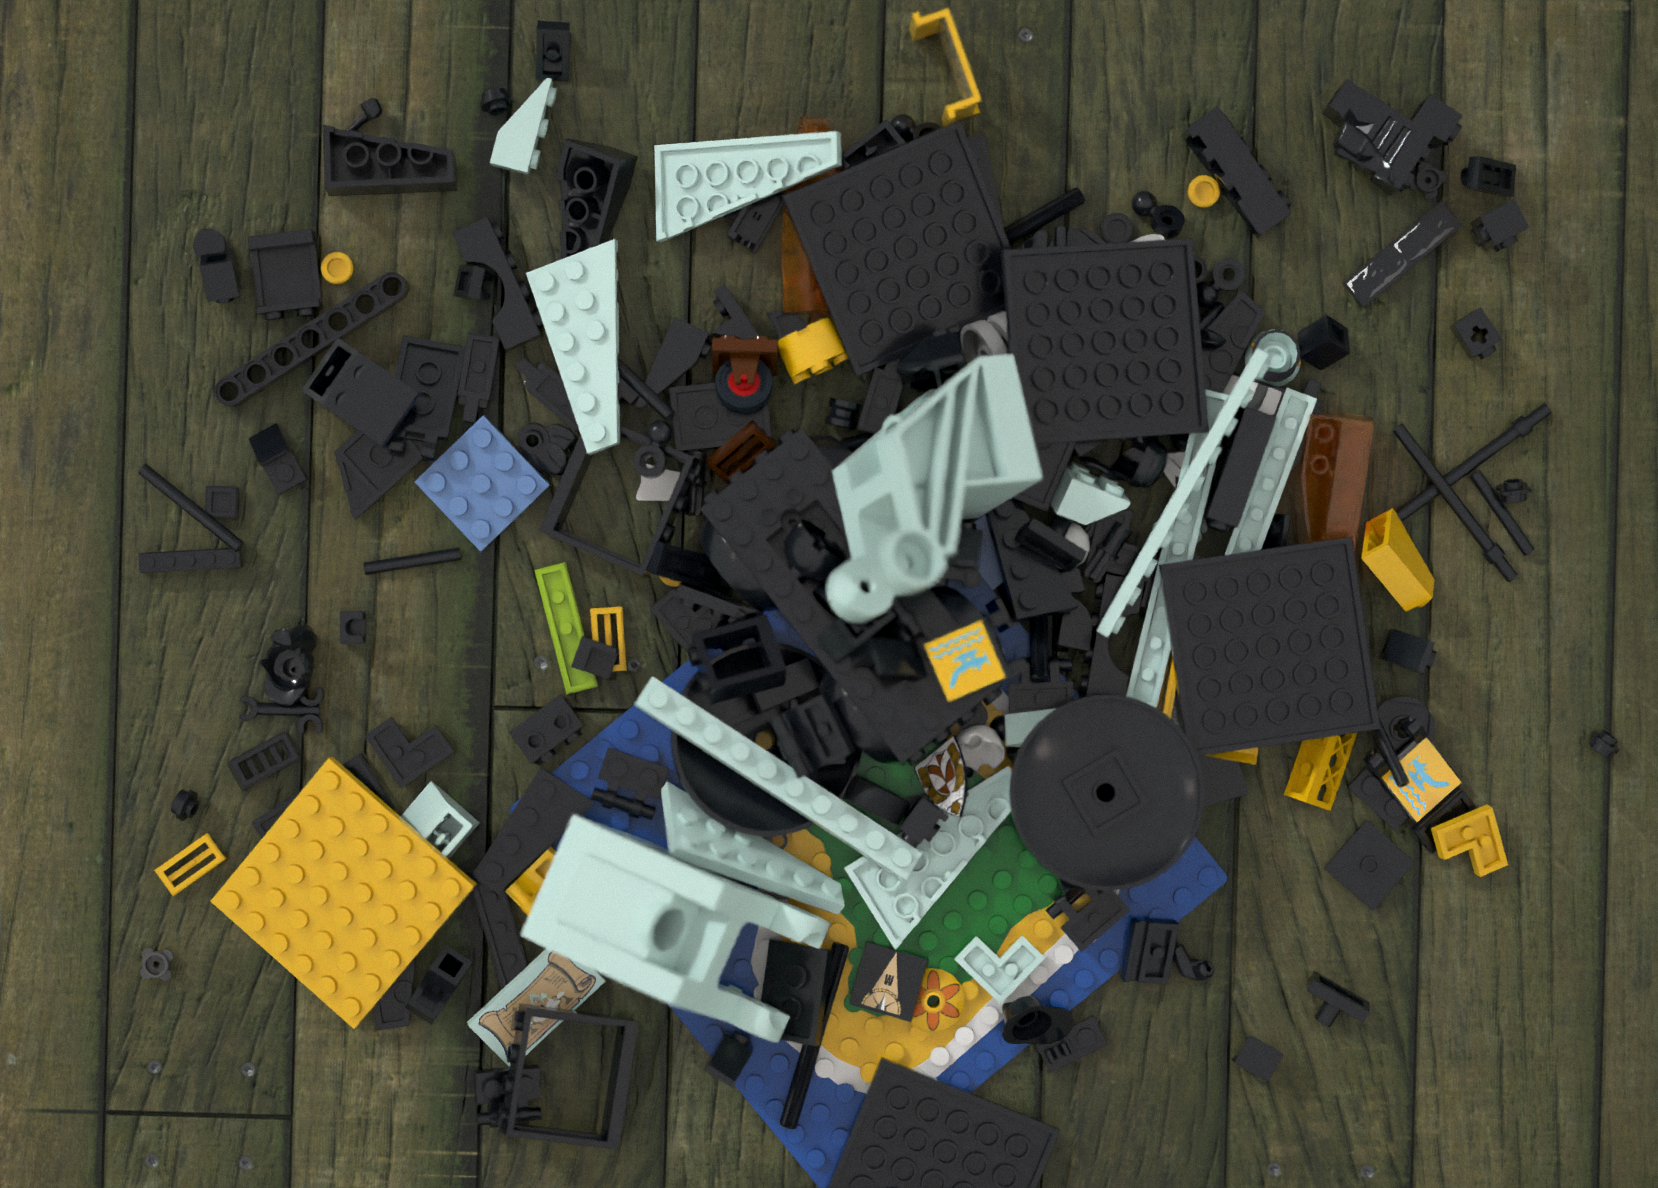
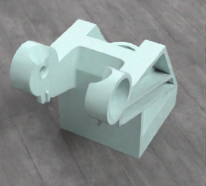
[827,354,1043,624]
[521,814,831,1043]

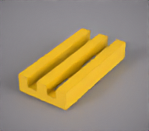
[590,607,627,672]
[154,833,227,896]

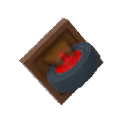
[712,335,777,414]

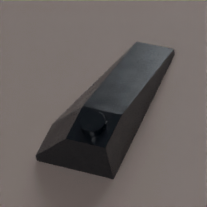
[557,139,638,259]

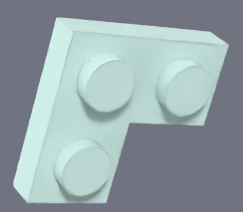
[954,935,1045,1004]

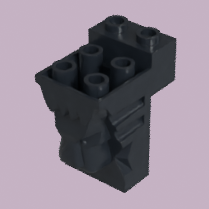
[1322,79,1463,196]

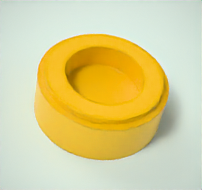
[1187,175,1220,208]
[321,252,354,285]

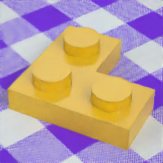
[1431,804,1508,877]

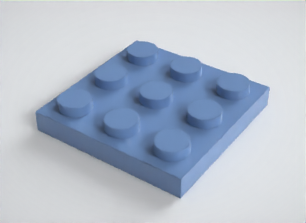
[415,415,551,552]

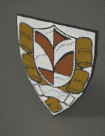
[914,736,973,817]

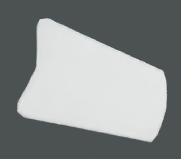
[636,464,680,501]

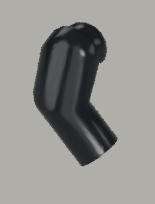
[1173,944,1215,981]

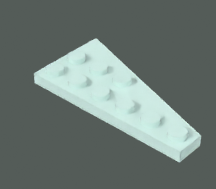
[654,131,841,242]
[526,239,620,455]
[844,765,1012,950]
[661,781,845,914]

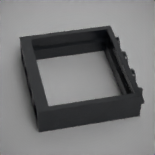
[539,425,701,578]
[497,1003,639,1150]

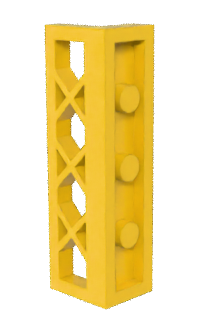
[1283,732,1358,811]

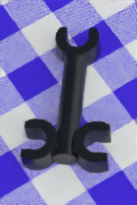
[239,688,324,733]

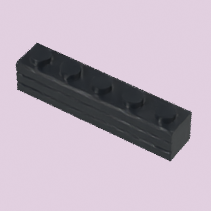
[139,548,243,573]

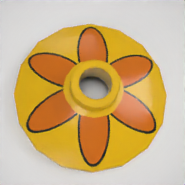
[910,968,965,1032]

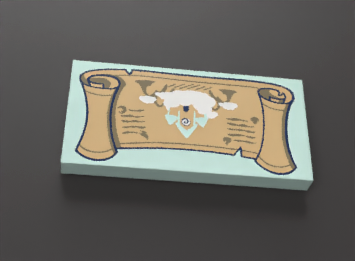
[467,948,606,1067]

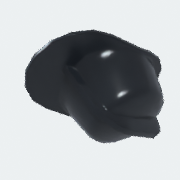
[1002,996,1074,1045]

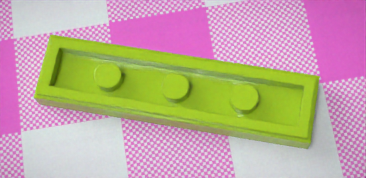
[534,562,598,694]

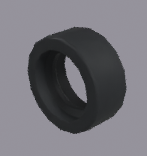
[845,775,910,825]

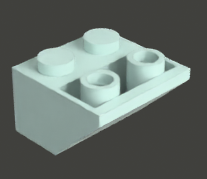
[1050,462,1130,525]
[401,781,480,859]

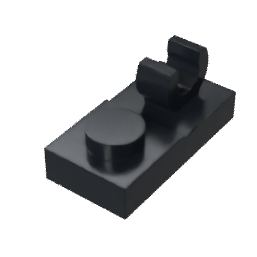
[1036,1015,1107,1073]

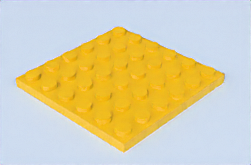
[210,756,477,1029]

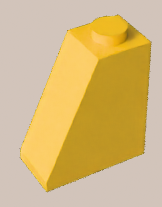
[1361,508,1435,612]

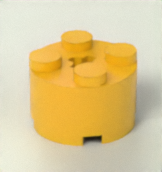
[777,317,848,385]

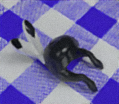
[1078,436,1185,488]

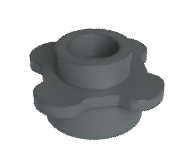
[140,948,174,981]

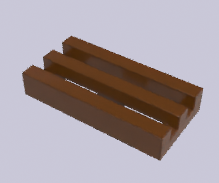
[706,420,775,485]

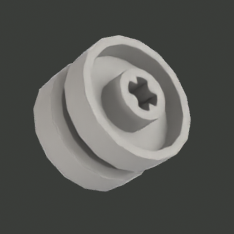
[960,311,1009,366]

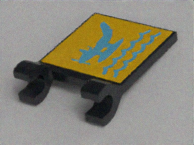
[922,608,1029,704]
[1361,716,1463,825]

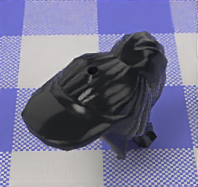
[260,625,317,706]

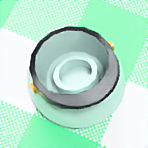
[1245,329,1301,387]

